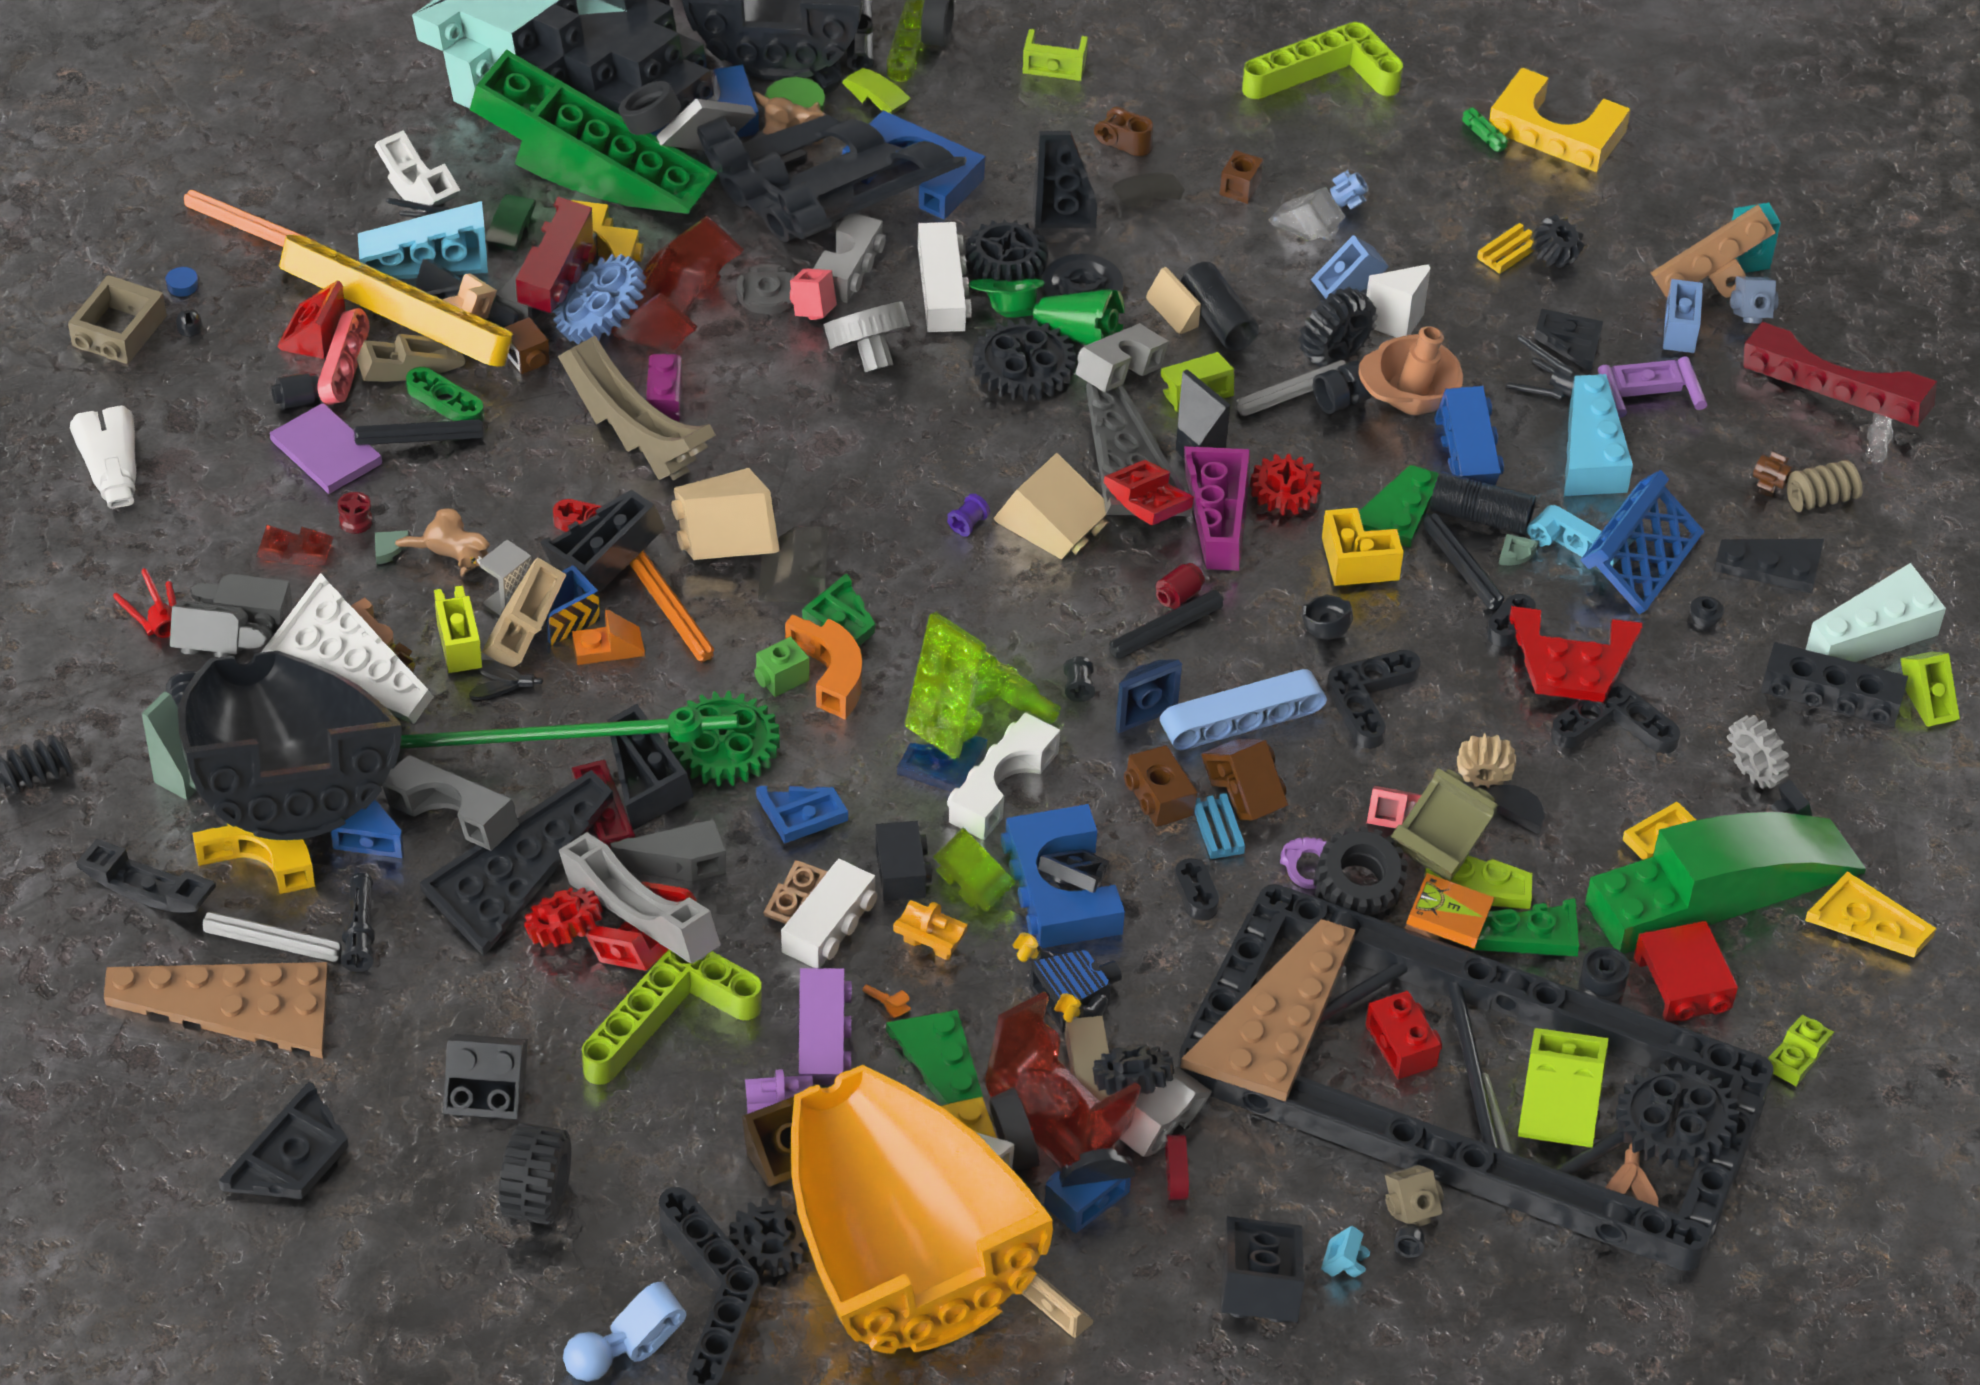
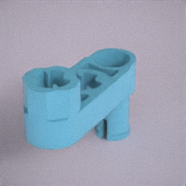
[1527,505,1636,567]

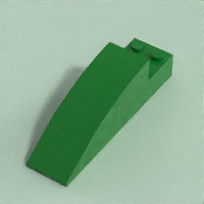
[469,49,717,214]
[1585,812,1866,954]

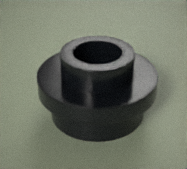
[1690,596,1724,627]

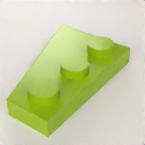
[1424,855,1532,910]

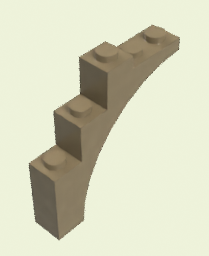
[558,336,716,480]

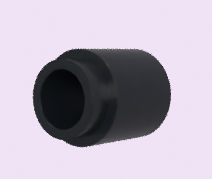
[271,372,321,409]

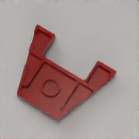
[1509,606,1642,702]

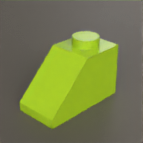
[1900,652,1960,726]

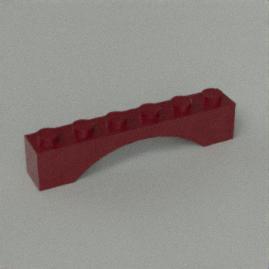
[1743,322,1937,427]

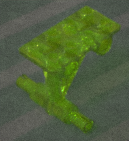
[905,612,1061,759]

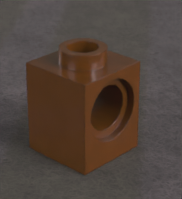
[1219,150,1264,204]

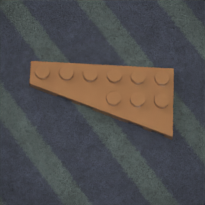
[1180,919,1355,1102]
[104,962,329,1059]

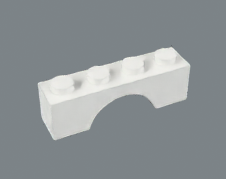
[947,712,1060,840]

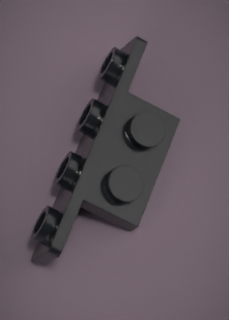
[416,258,519,328]

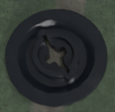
[1042,254,1124,297]

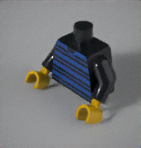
[1013,932,1122,1033]

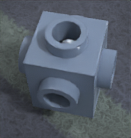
[1730,276,1779,323]

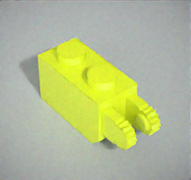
[434,585,482,673]

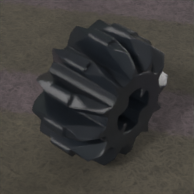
[1530,214,1585,269]

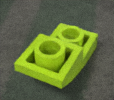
[842,68,911,114]
[1768,1015,1834,1086]

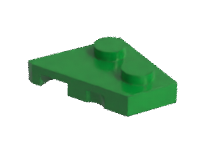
[802,574,875,646]

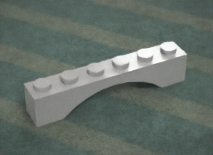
[559,832,720,964]

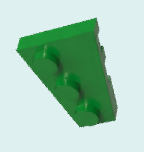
[1359,465,1439,548]
[1470,898,1579,957]

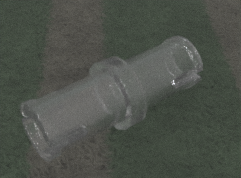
[1866,412,1893,462]

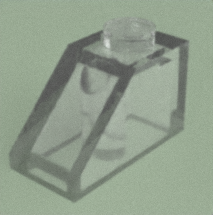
[1269,187,1345,241]

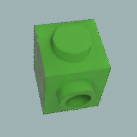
[754,637,809,697]

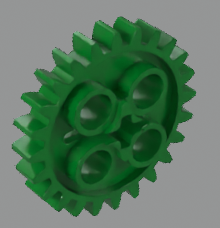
[667,691,780,786]

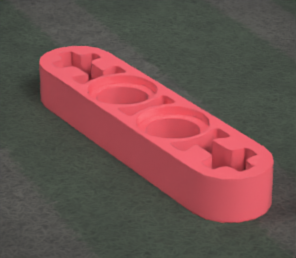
[318,308,370,406]

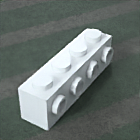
[918,222,971,332]

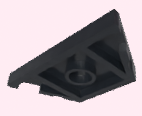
[218,1081,349,1199]

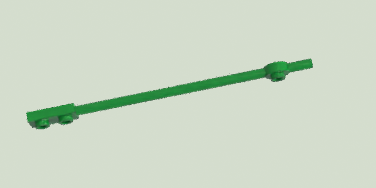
[400,707,739,749]

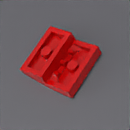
[1104,460,1194,525]

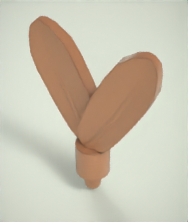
[1605,1143,1658,1207]

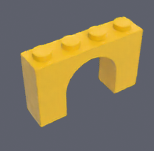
[1489,68,1631,172]

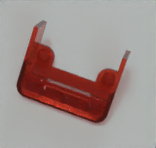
[611,216,744,351]
[985,992,1141,1169]

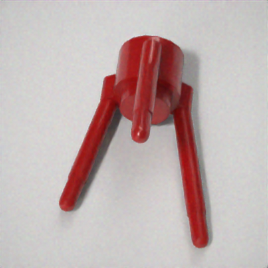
[113,568,177,638]

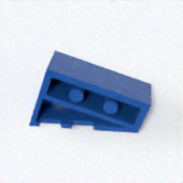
[1434,386,1504,486]

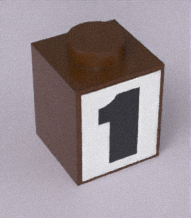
[504,317,550,375]

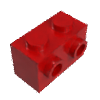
[1365,990,1442,1080]

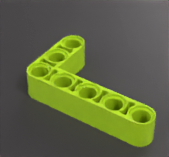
[1242,22,1403,99]
[582,950,762,1085]

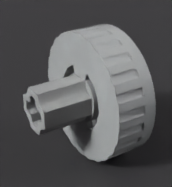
[823,301,910,373]

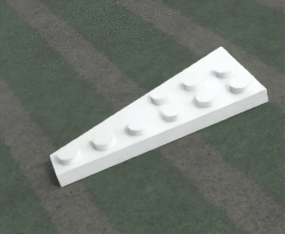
[262,573,434,724]

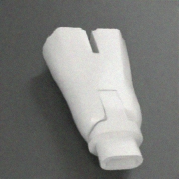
[70,406,136,509]

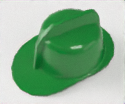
[969,279,1045,318]

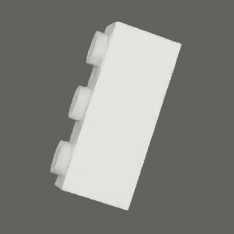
[781,858,878,968]

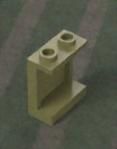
[1391,768,1498,882]

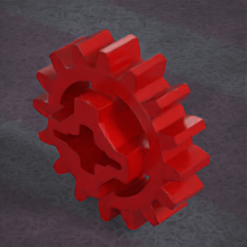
[1250,454,1322,515]
[524,888,603,947]

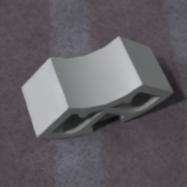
[1110,1067,1212,1157]

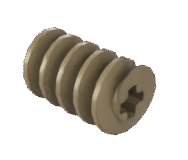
[1787,460,1862,512]

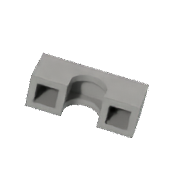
[813,213,886,303]
[1075,323,1169,392]

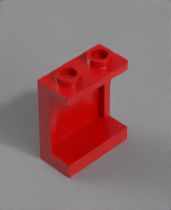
[585,881,697,971]
[1634,921,1738,1022]

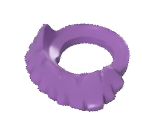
[1280,837,1327,889]

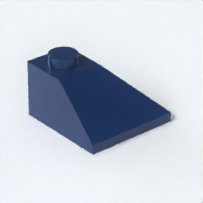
[1115,659,1182,733]

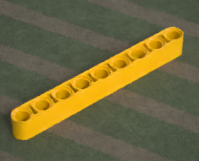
[279,234,513,367]

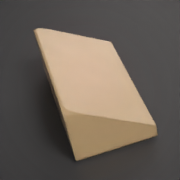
[1146,267,1201,334]
[1022,1272,1093,1338]

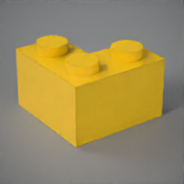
[1322,508,1403,586]

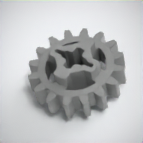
[1727,715,1791,789]

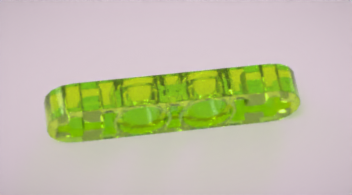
[887,0,924,82]

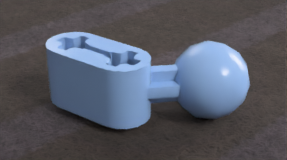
[563,1282,687,1382]

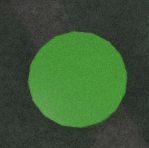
[765,77,825,112]

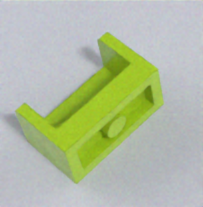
[1023,29,1088,81]

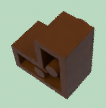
[1201,739,1288,820]

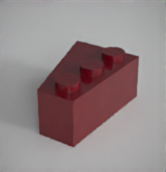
[516,197,596,313]

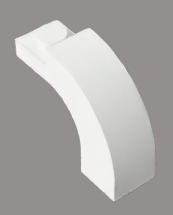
[375,130,460,211]

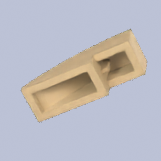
[482,558,566,668]

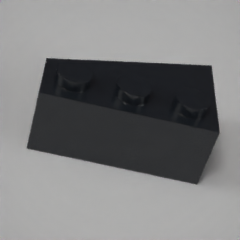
[540,490,665,593]
[607,704,694,830]

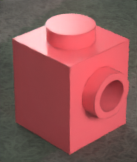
[790,268,837,320]

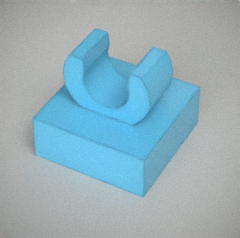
[1321,1226,1370,1277]

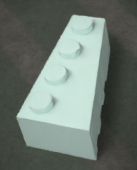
[1806,563,1946,662]

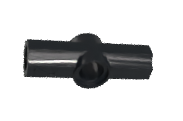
[847,0,873,72]

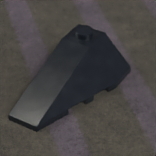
[1033,131,1098,229]

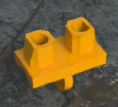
[893,900,968,960]

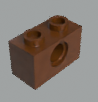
[1124,745,1198,827]

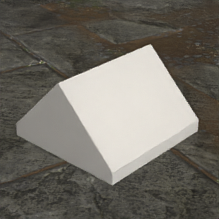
[1367,264,1431,338]

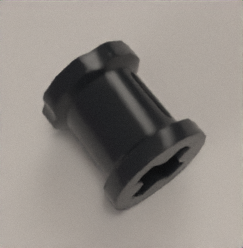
[1063,656,1095,702]

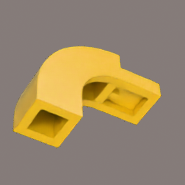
[192,823,315,894]

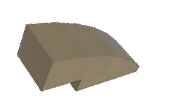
[356,334,465,382]
[1065,1016,1117,1135]

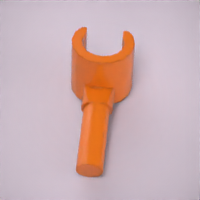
[863,984,911,1018]

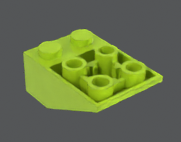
[1518,1028,1608,1148]

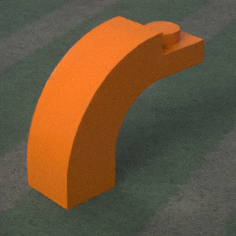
[785,614,862,720]

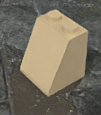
[993,453,1109,560]
[671,468,780,560]

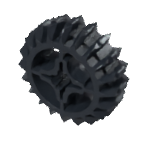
[964,219,1049,282]
[1298,287,1378,368]

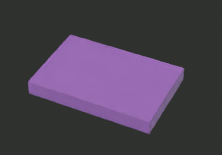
[270,403,382,494]

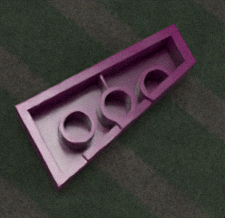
[1184,446,1250,571]

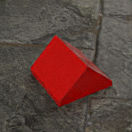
[277,280,346,359]

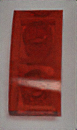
[256,525,334,565]

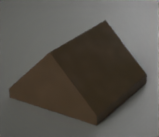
[742,1096,794,1187]

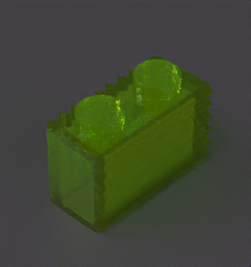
[933,827,1016,912]

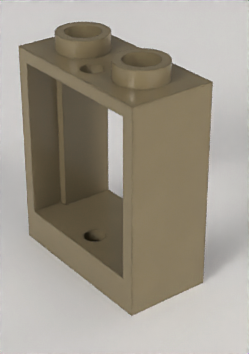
[68,275,167,364]

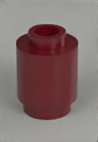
[1156,563,1205,609]

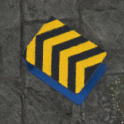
[546,565,600,646]

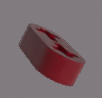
[1165,1135,1189,1200]

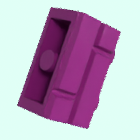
[646,354,682,422]

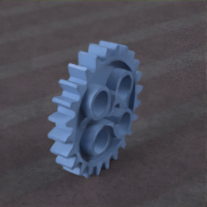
[553,254,646,344]

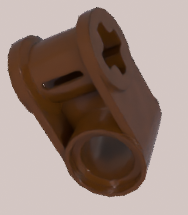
[1094,106,1153,156]

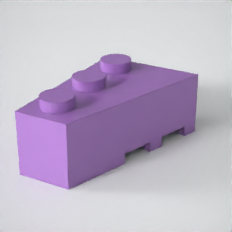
[799,968,851,1085]

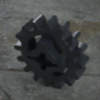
[1092,1044,1175,1097]
[728,1198,810,1277]

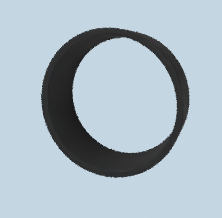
[989,1087,1039,1171]

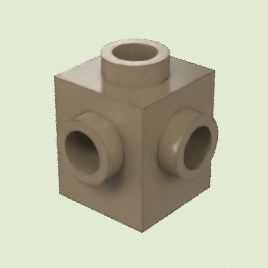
[1385,1165,1443,1226]

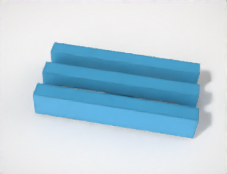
[1194,793,1245,859]

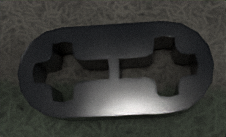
[1487,594,1536,647]
[1174,858,1219,921]

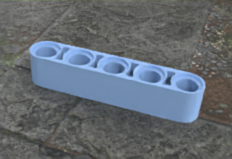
[1160,669,1327,750]

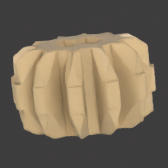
[1457,733,1516,789]

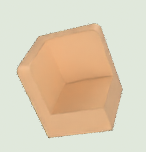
[443,273,497,319]

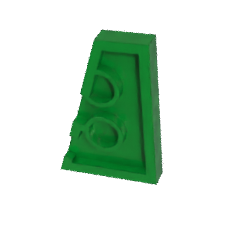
[886,1010,983,1105]

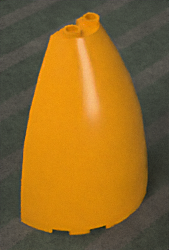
[791,1065,1053,1354]

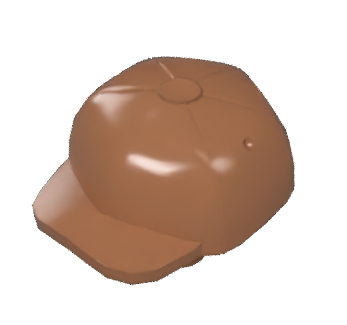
[1358,326,1463,416]

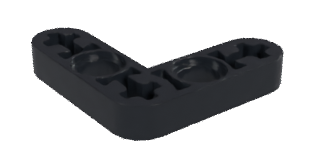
[1326,650,1421,749]
[1551,681,1680,754]

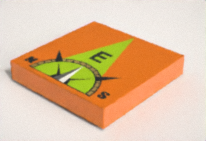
[1406,873,1494,949]

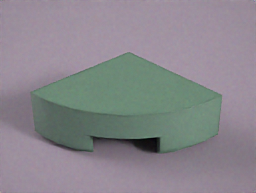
[375,530,409,565]
[1499,534,1539,566]

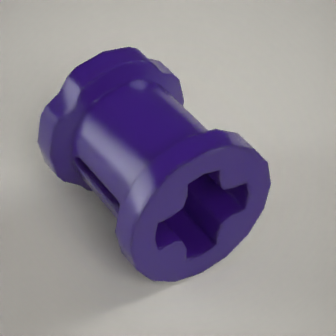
[947,494,990,536]

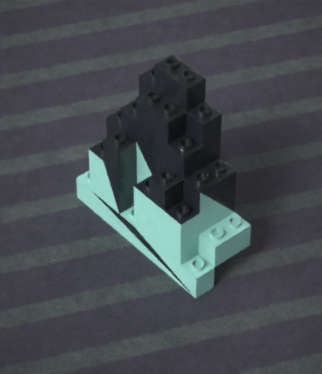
[412,0,714,124]

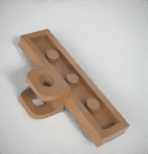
[1651,205,1775,299]

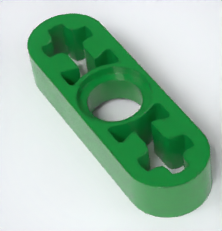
[406,367,484,422]

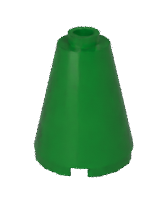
[1033,289,1125,345]

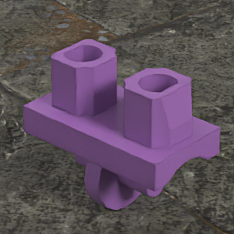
[745,1069,813,1113]

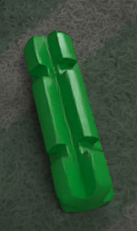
[1462,107,1509,152]

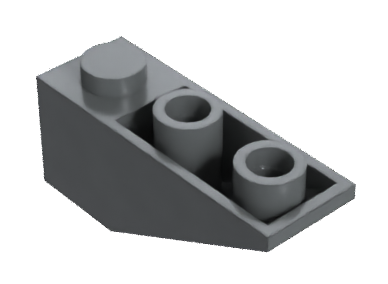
[611,819,726,881]

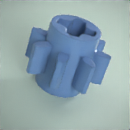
[1330,170,1369,209]

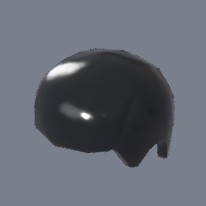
[1302,594,1353,640]

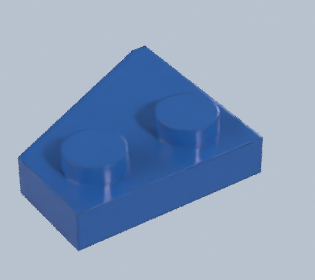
[756,786,848,844]

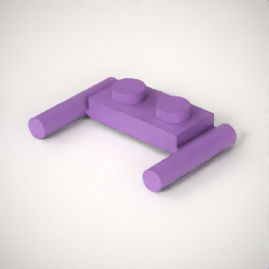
[1598,357,1707,418]

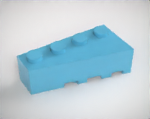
[358,201,488,280]
[1564,374,1633,496]

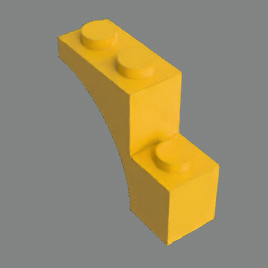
[572,200,644,263]

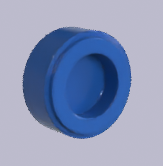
[166,267,199,297]

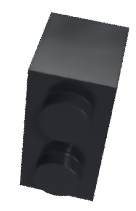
[875,821,932,901]

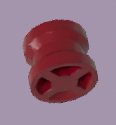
[337,492,372,534]

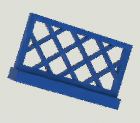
[1580,470,1704,614]

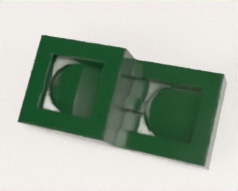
[485,194,536,251]

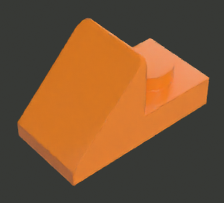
[572,610,645,665]

